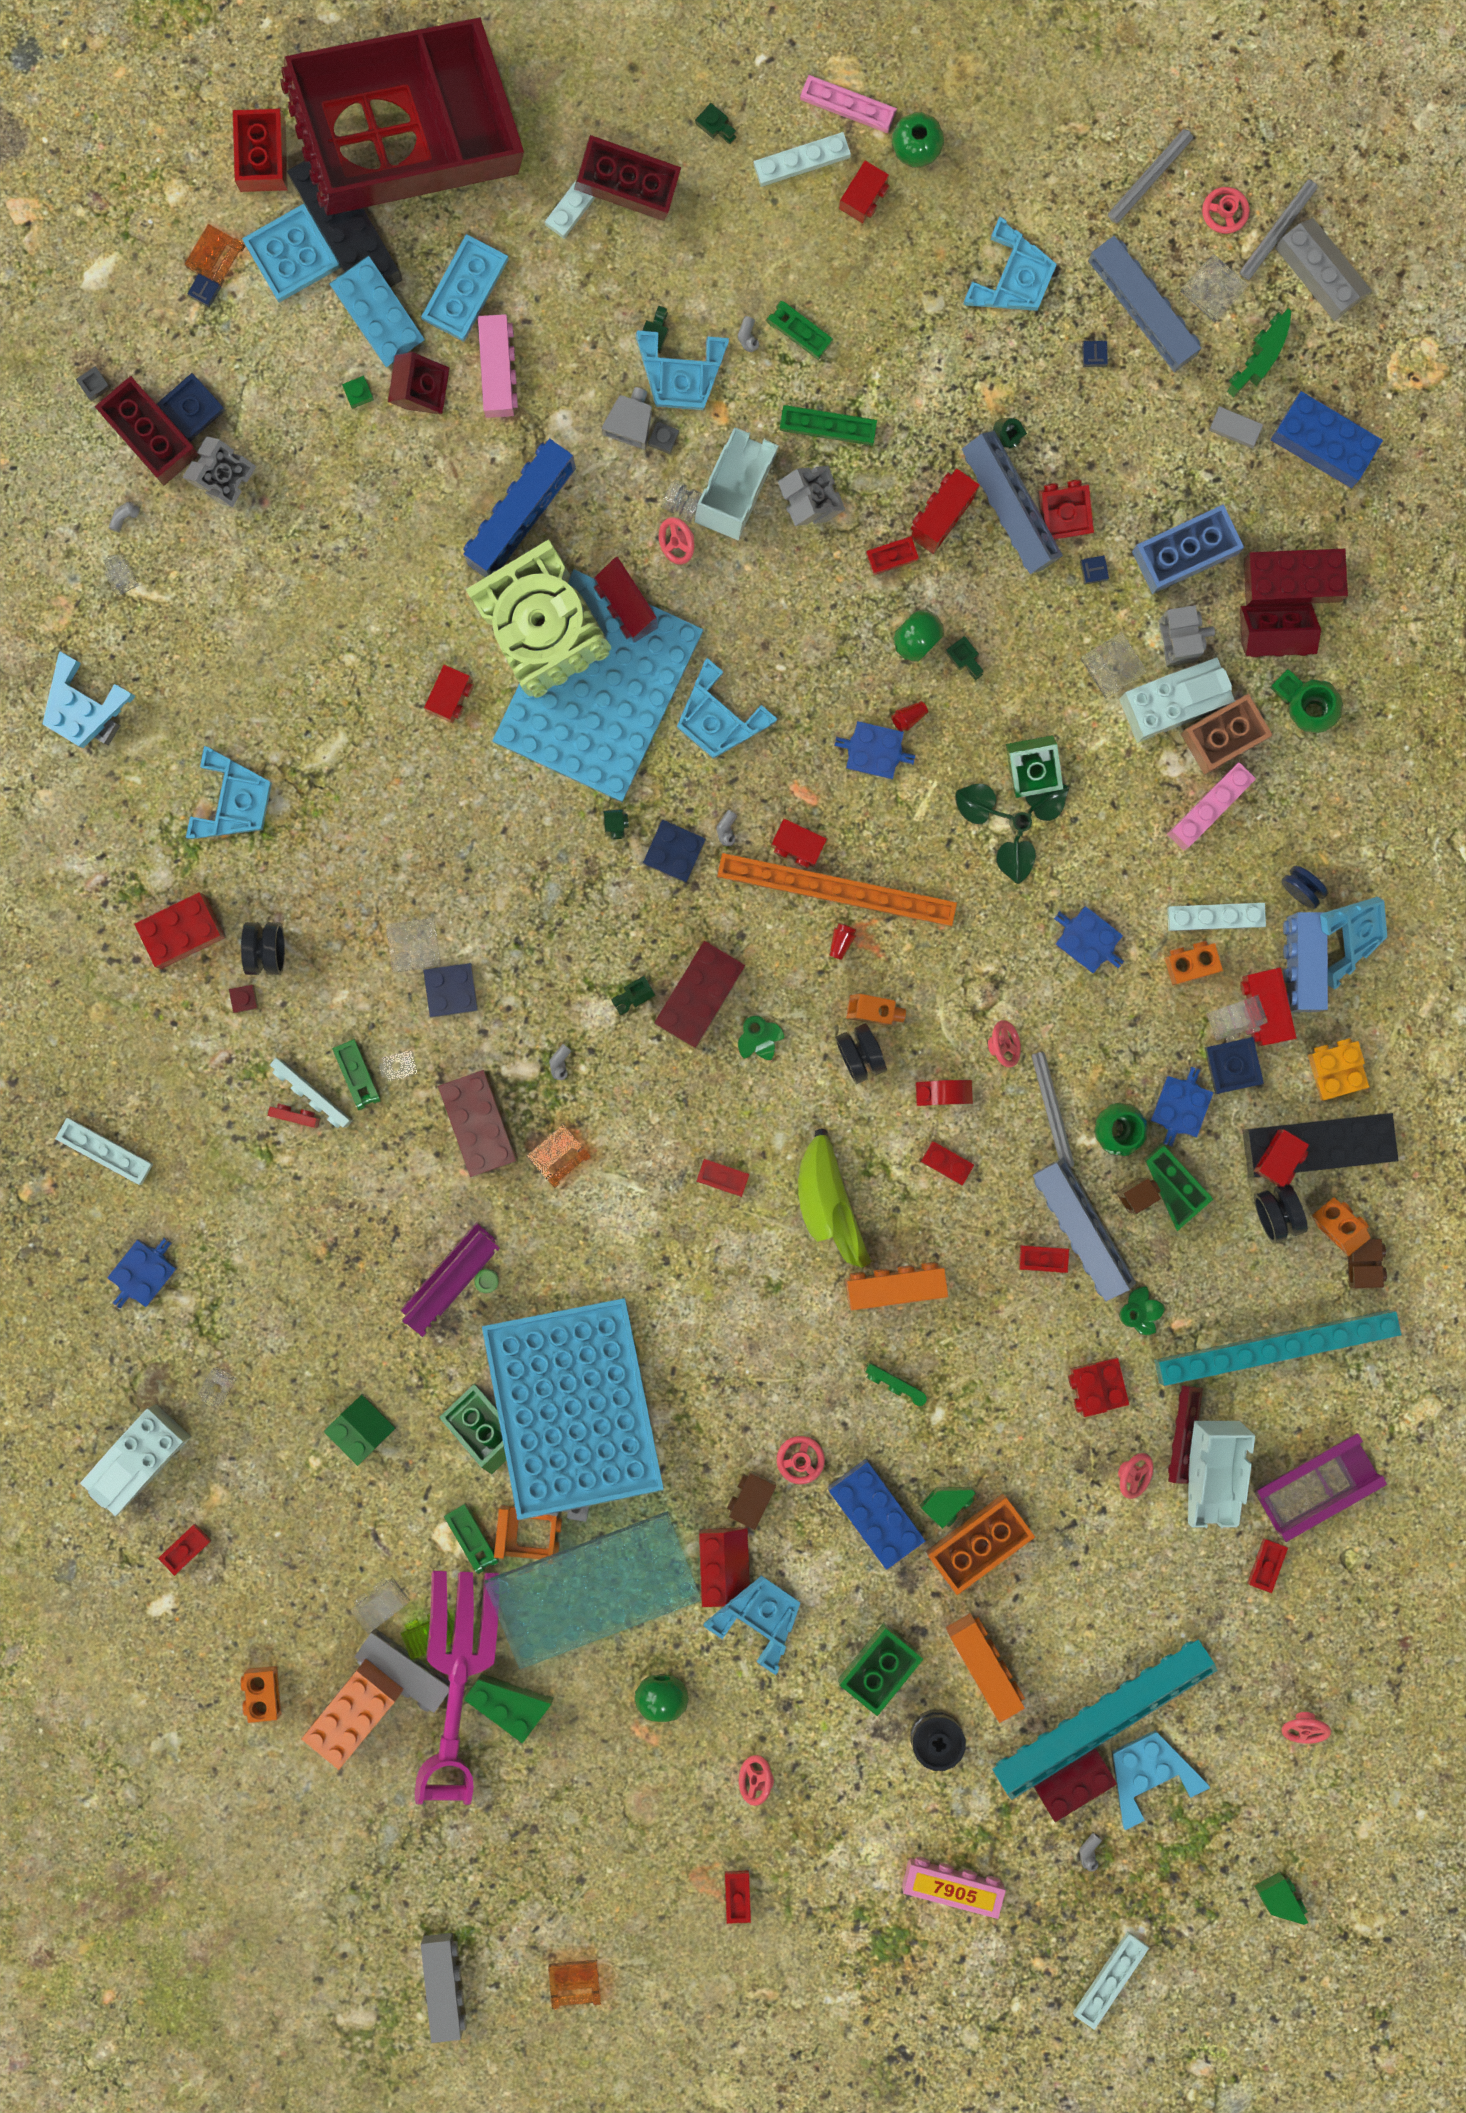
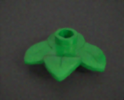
[738,1016,784,1060]
[1119,1287,1165,1335]

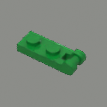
[766,301,833,360]
[332,1039,381,1110]
[864,1362,927,1406]
[444,1503,499,1574]

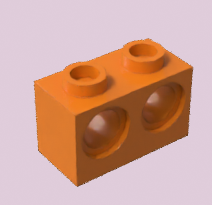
[1164,941,1223,986]
[1312,1197,1371,1256]
[241,1666,281,1723]

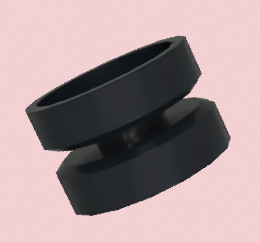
[241,922,285,975]
[835,1023,887,1085]
[1254,1184,1308,1244]
[910,1709,966,1771]

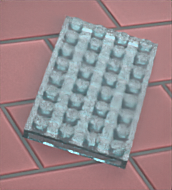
[484,1511,702,1669]

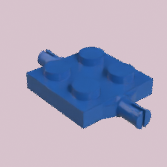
[834,721,915,779]
[1054,906,1124,973]
[1151,1067,1214,1147]
[107,1237,177,1308]

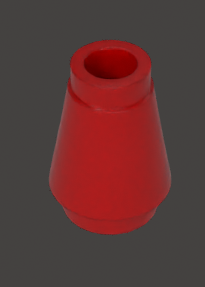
[891,701,929,732]
[829,923,856,960]

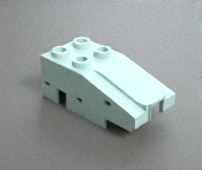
[695,427,779,541]
[1119,658,1235,743]
[80,1404,191,1516]
[1188,1421,1255,1528]

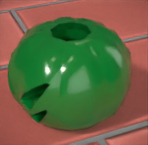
[891,112,944,168]
[893,610,944,662]
[1289,680,1343,733]
[1094,1103,1148,1156]
[634,1674,689,1722]

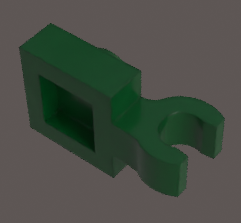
[695,103,736,144]
[642,306,669,353]
[945,636,984,681]
[611,976,656,1015]

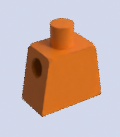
[846,994,906,1025]

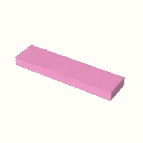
[800,75,897,133]

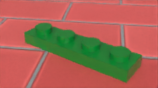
[779,405,877,446]

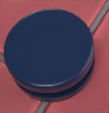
[1281,865,1328,909]

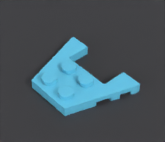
[963,217,1057,311]
[636,331,729,410]
[42,651,135,748]
[677,658,777,759]
[186,746,272,839]
[1320,897,1387,990]
[703,1575,800,1675]
[1112,1730,1210,1830]

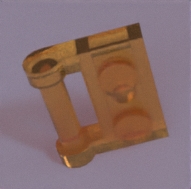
[184,224,246,287]
[526,1124,591,1188]
[548,1959,601,2010]

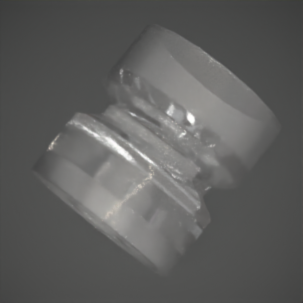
[661,479,702,523]

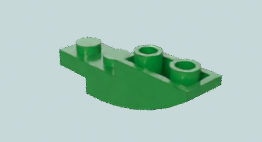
[1227,308,1292,398]

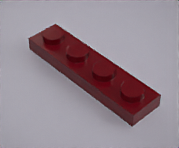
[1168,1385,1203,1484]

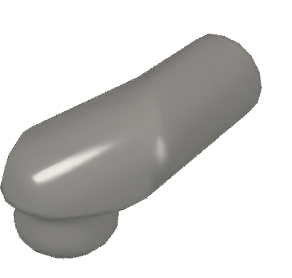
[738,316,759,352]
[108,502,140,533]
[716,810,737,846]
[549,1044,572,1080]
[1079,1832,1103,1872]

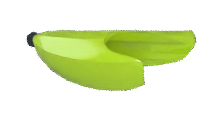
[798,1129,872,1268]

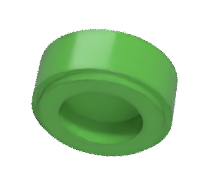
[474,1269,499,1294]

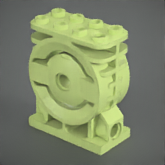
[466,539,611,698]

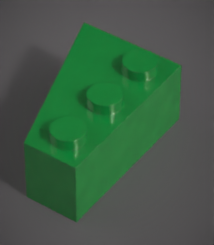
[1144,1143,1213,1231]
[464,1674,554,1744]

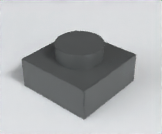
[76,366,111,402]
[648,421,679,454]
[94,719,121,746]

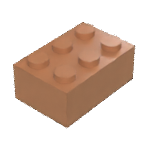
[1181,694,1272,775]

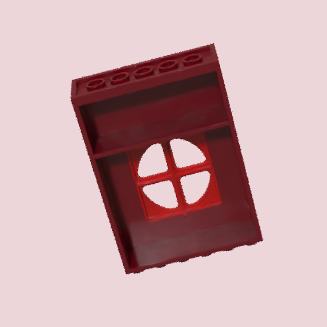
[280,17,524,216]

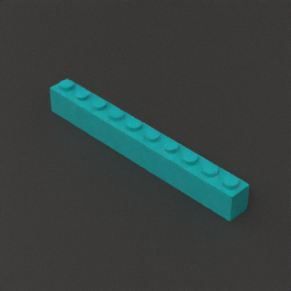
[1154,1310,1402,1386]
[992,1639,1218,1800]

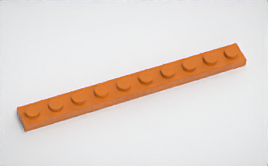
[717,853,957,927]

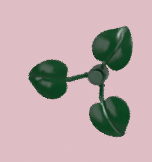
[955,784,1069,884]

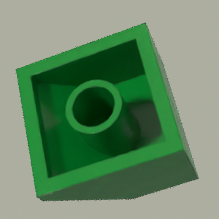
[1006,735,1063,798]
[323,1394,396,1466]

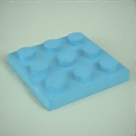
[242,204,340,303]

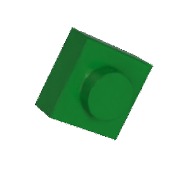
[342,376,374,409]
[1269,669,1304,704]

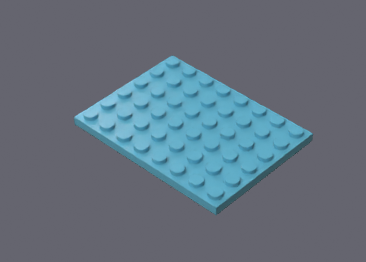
[492,569,703,803]
[482,1298,664,1520]

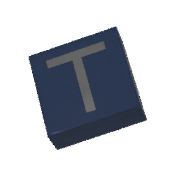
[187,274,221,308]
[1082,341,1108,367]
[1080,555,1109,585]

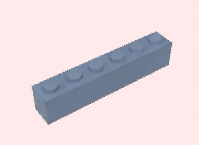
[1088,236,1201,373]
[962,431,1063,574]
[1033,1157,1136,1302]

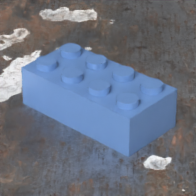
[1132,504,1244,595]
[1283,912,1328,1012]

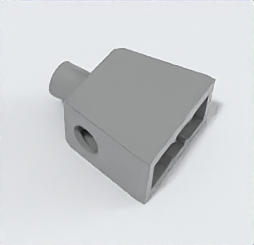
[602,387,652,450]

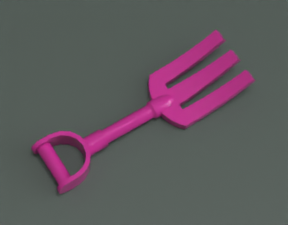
[415,1571,499,1805]

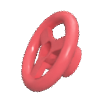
[1202,187,1250,234]
[658,517,695,565]
[988,1020,1021,1068]
[777,1436,825,1484]
[1118,1453,1153,1499]
[1281,1712,1331,1744]
[739,1755,774,1806]

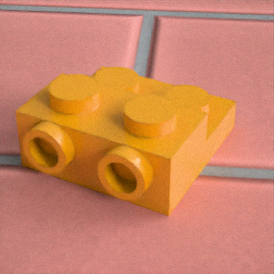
[1308,1038,1369,1101]

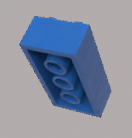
[1270,391,1383,489]
[828,1459,925,1570]

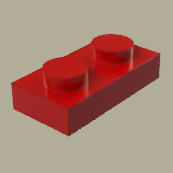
[866,536,919,576]
[267,1103,320,1128]
[920,1141,974,1186]
[696,1159,749,1197]
[1018,1245,1069,1273]
[158,1523,212,1576]
[1247,1538,1288,1593]
[725,1870,751,1924]

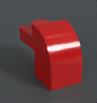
[916,1080,973,1106]

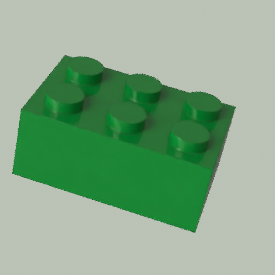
[838,1622,923,1716]

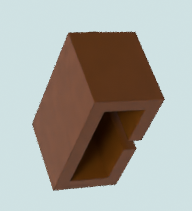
[1116,1178,1161,1214]
[1347,1238,1387,1288]
[727,1470,776,1530]

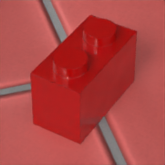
[839,160,890,224]
[424,665,474,724]
[771,818,827,869]
[1254,1129,1309,1187]

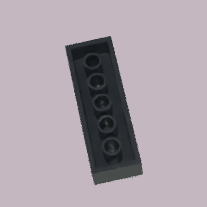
[287,161,403,288]
[1242,1113,1399,1178]

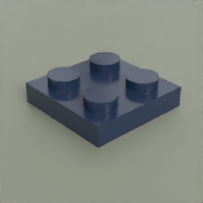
[157,373,226,441]
[643,820,706,883]
[423,963,478,1018]
[1205,1037,1264,1094]

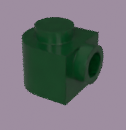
[993,418,1027,449]
[603,809,629,840]

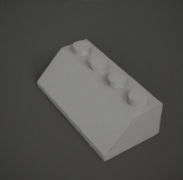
[1275,218,1372,321]

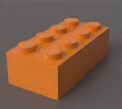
[845,1262,948,1311]
[926,1494,1035,1595]
[945,1613,1025,1723]
[301,1659,404,1770]

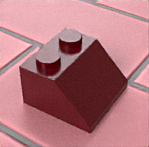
[388,352,450,415]

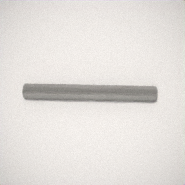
[1108,129,1193,224]
[1240,180,1318,280]
[1032,1052,1074,1168]

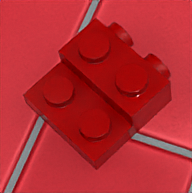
[1038,479,1094,540]
[1068,1357,1130,1417]

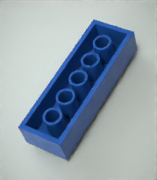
[463,438,576,577]

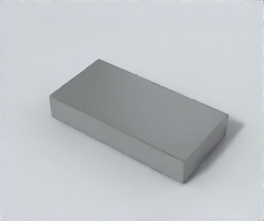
[1209,406,1263,449]

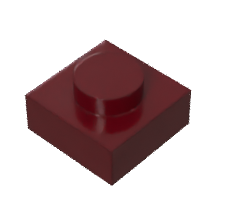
[229,985,259,1013]

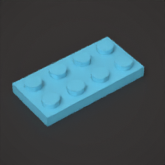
[421,234,509,342]
[329,256,425,367]

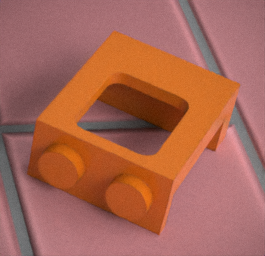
[494,1505,562,1563]

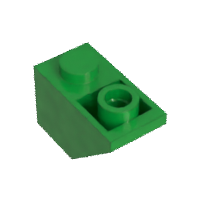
[920,1487,976,1529]
[1254,1872,1308,1925]

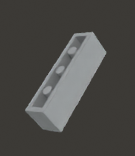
[355,1628,450,1713]
[421,1933,467,2043]

